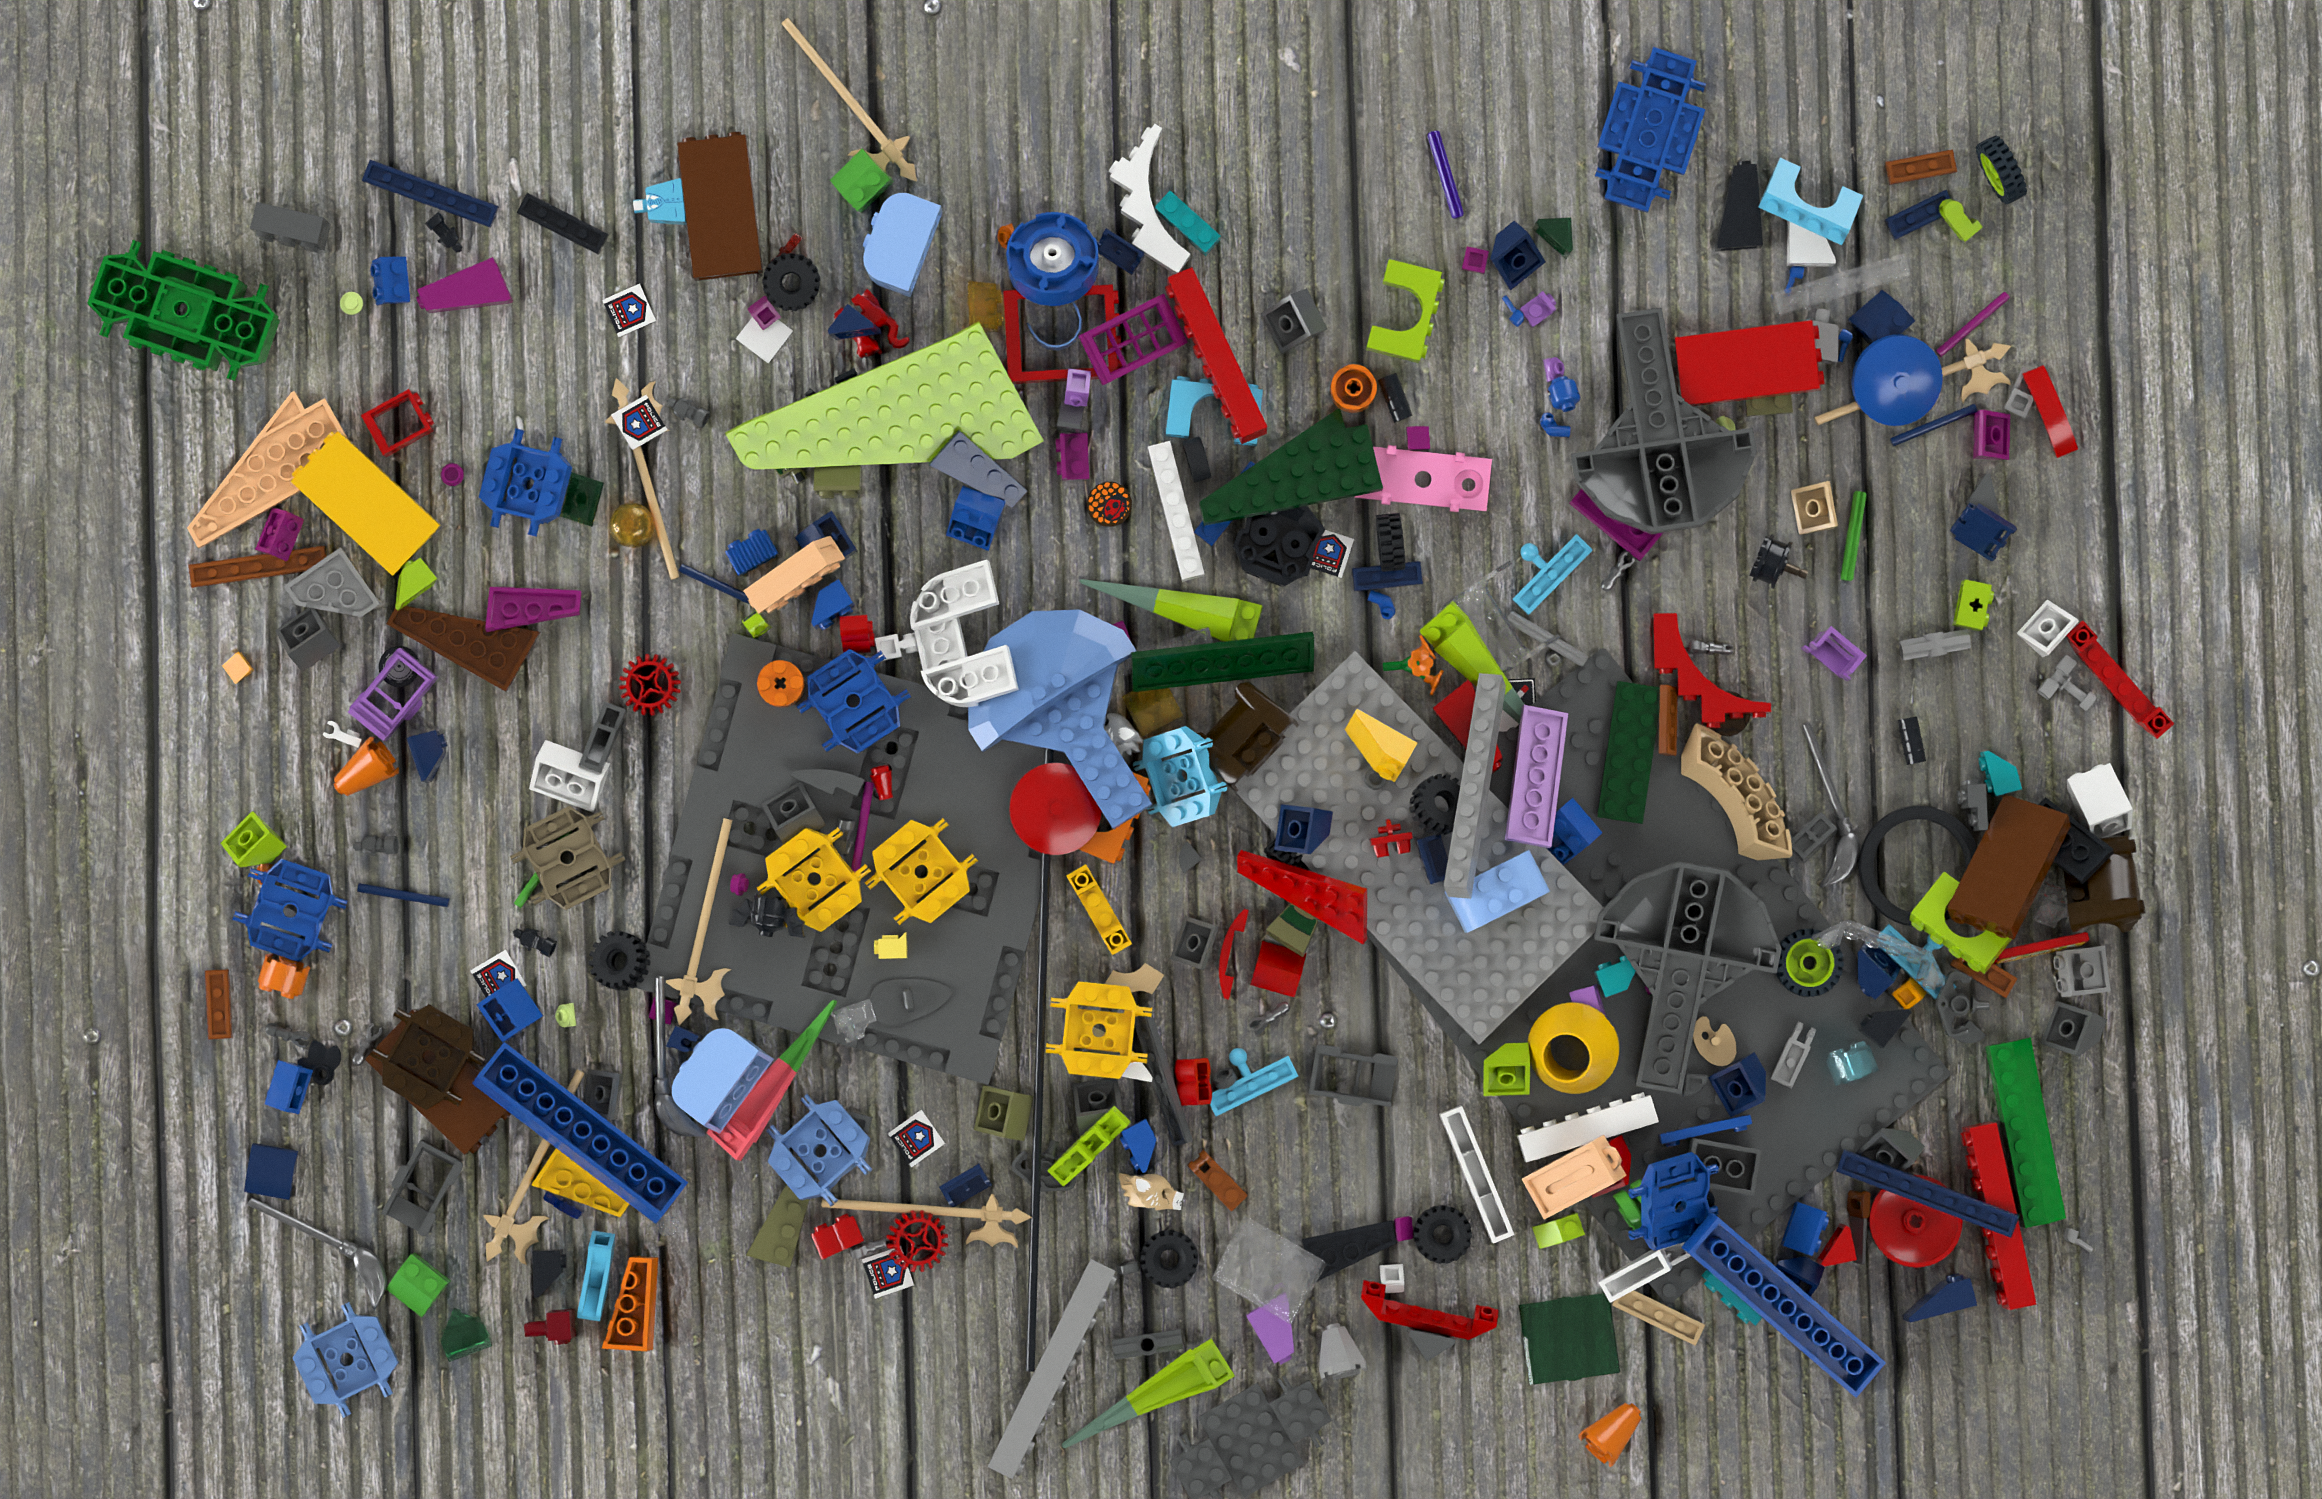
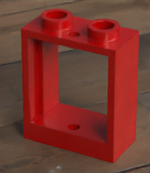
[361,389,435,457]

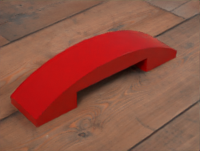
[2022,365,2078,458]
[1219,909,1249,1000]

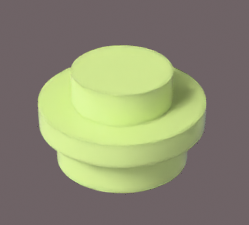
[340,292,363,315]

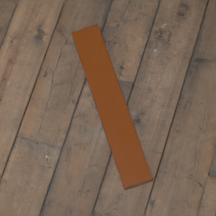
[188,546,327,588]

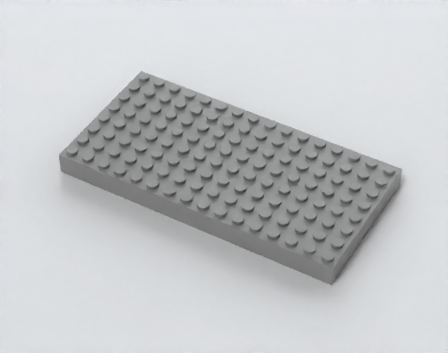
[1222,651,1604,1044]

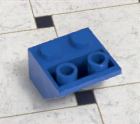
[946,486,1006,551]
[811,579,855,630]
[1547,798,1602,865]
[476,978,544,1043]
[1120,1118,1157,1173]
[1780,1201,1829,1256]

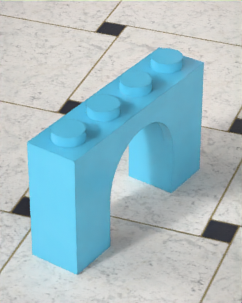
[1759,158,1863,245]
[1166,376,1263,446]

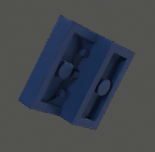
[244,1143,298,1200]

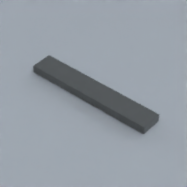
[1134,1011,1193,1146]

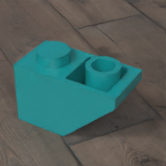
[1978,751,2022,797]
[1594,955,1635,998]

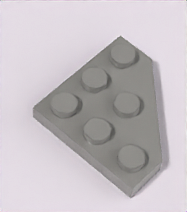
[283,547,380,617]

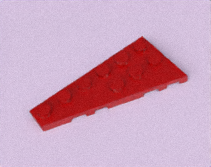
[1237,850,1367,945]

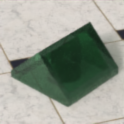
[1532,217,1573,259]
[558,472,604,527]

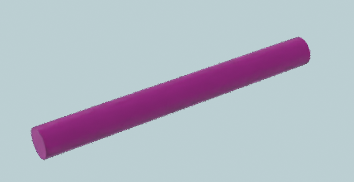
[1935,292,2010,357]
[851,782,874,872]

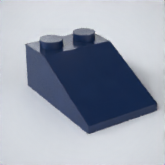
[1902,1273,1977,1323]

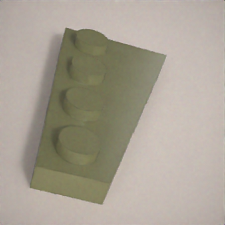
[746,1178,815,1268]

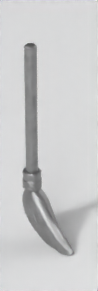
[1802,722,1861,888]
[654,976,706,1137]
[248,1198,387,1310]

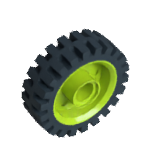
[1976,135,2027,204]
[1776,929,1844,997]

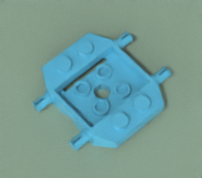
[1133,726,1227,827]

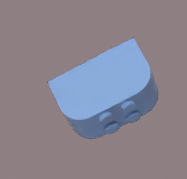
[863,193,943,297]
[1445,850,1550,933]
[672,1028,774,1134]

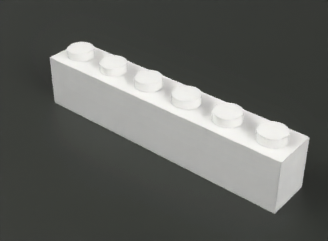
[1148,441,1204,582]
[1517,1092,1659,1162]
[1439,1105,1514,1243]

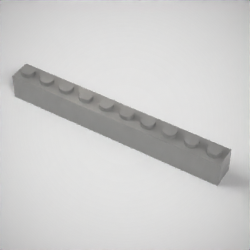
[1444,673,1506,899]
[988,1258,1117,1479]

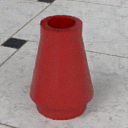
[869,765,893,800]

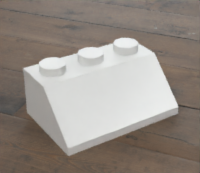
[529,740,610,813]

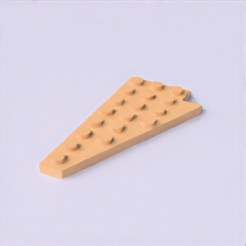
[187,391,348,549]

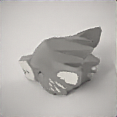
[1104,713,1144,756]

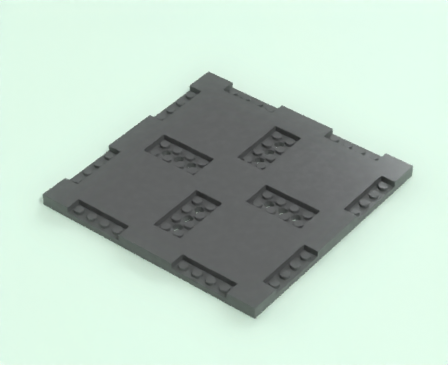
[635,633,1073,1085]

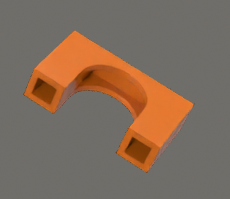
[1078,772,1152,864]

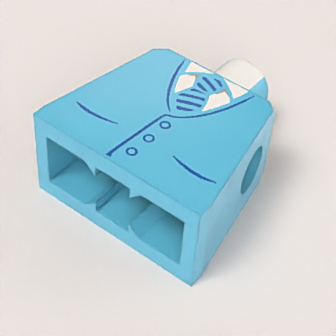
[633,178,687,225]

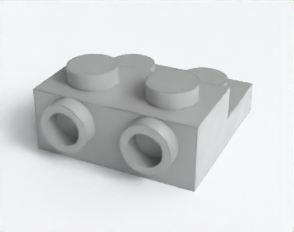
[2053,946,2111,997]

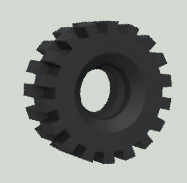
[762,252,820,312]
[1376,513,1405,572]
[1409,774,1460,836]
[589,930,651,991]
[1413,1205,1472,1264]
[1141,1230,1198,1289]

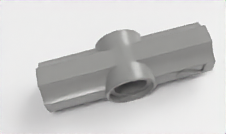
[1899,629,1971,661]

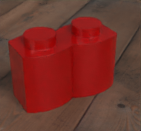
[840,615,875,654]
[1175,1058,1212,1106]
[811,1214,865,1260]

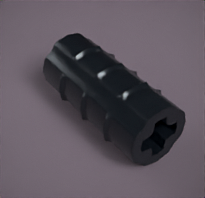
[1378,373,1413,423]
[1897,716,1926,765]

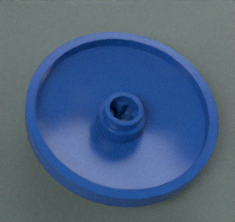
[1851,334,1943,426]

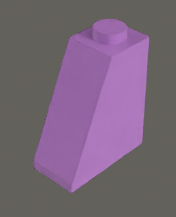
[1246,1291,1294,1365]

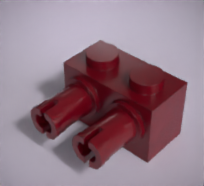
[524,1309,576,1345]

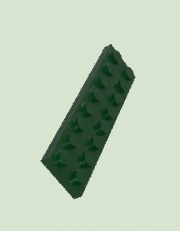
[1131,631,1314,692]

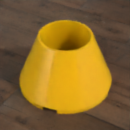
[1528,1002,1620,1094]

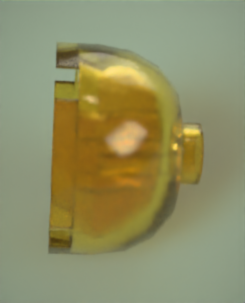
[609,502,655,548]

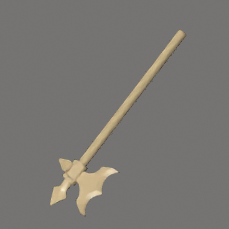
[782,18,917,182]
[1814,338,2011,426]
[605,378,680,580]
[666,818,733,1026]
[483,1069,585,1265]
[821,1194,1032,1249]

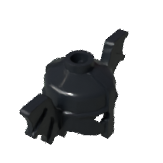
[729,894,805,938]

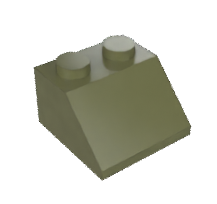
[974,1085,1034,1141]

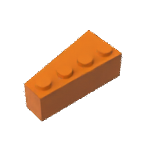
[602,1256,658,1351]

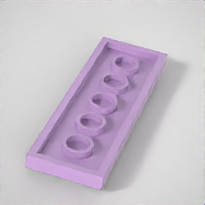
[1505,705,1568,848]

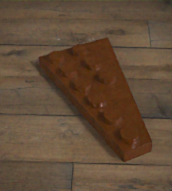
[386,606,541,692]

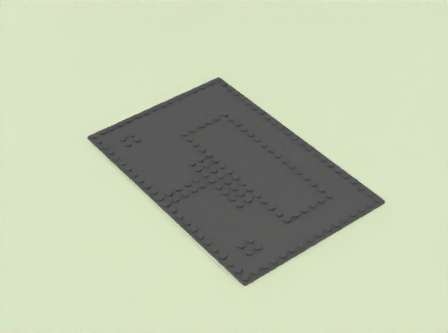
[1367,648,1950,1304]

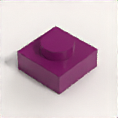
[1462,246,1489,274]

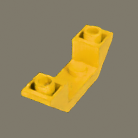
[1066,864,1132,955]

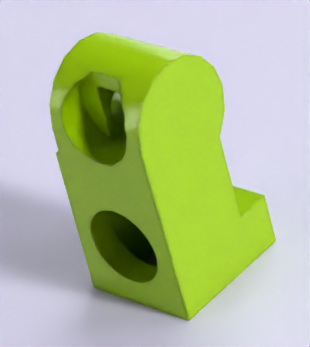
[1939,199,1983,242]
[742,610,772,639]

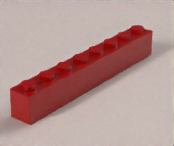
[1165,267,1268,444]

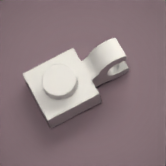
[323,721,365,748]

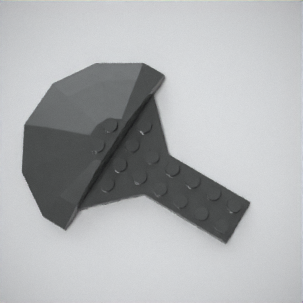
[1570,308,1757,534]
[1594,861,1782,1094]

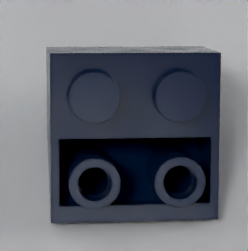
[795,511,858,563]

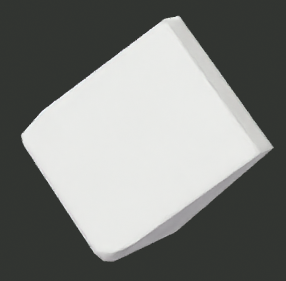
[1380,1264,1404,1293]

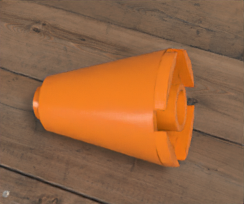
[334,736,399,796]
[1578,1403,1641,1467]

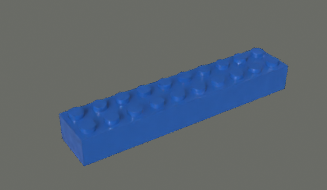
[472,1042,688,1224]
[1681,1212,1886,1398]

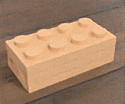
[744,536,845,614]
[1522,1135,1626,1219]

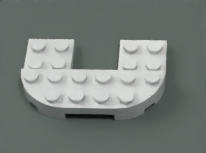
[910,560,1019,707]

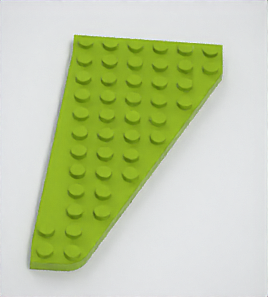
[725,321,1044,469]

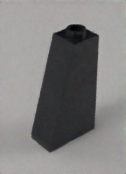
[1715,161,1763,252]

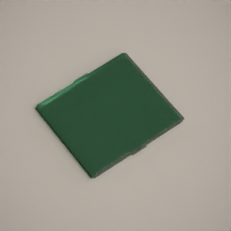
[1519,1293,1620,1385]

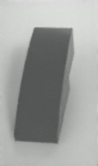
[579,702,627,773]
[790,769,866,797]

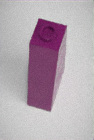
[416,257,514,313]

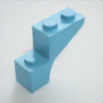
[577,1231,615,1321]

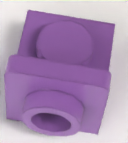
[1519,291,1556,328]
[1064,368,1091,407]

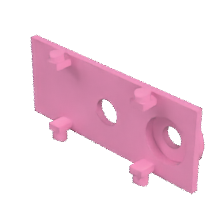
[1354,445,1492,512]

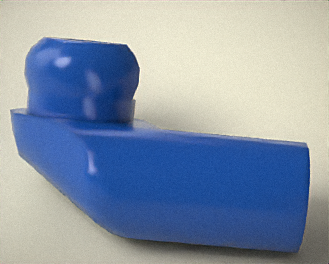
[1540,412,1570,438]
[1368,590,1395,620]

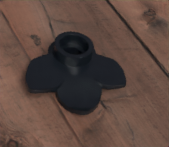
[297,1040,341,1085]

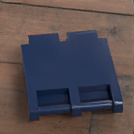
[1950,503,2017,561]

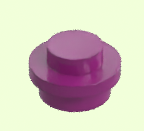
[441,463,464,486]
[730,873,749,896]

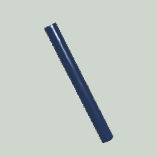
[1890,404,1977,447]
[679,563,750,605]
[357,883,450,907]

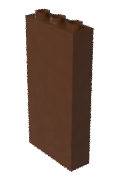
[677,132,763,281]
[1947,794,2071,939]
[365,1009,511,1155]

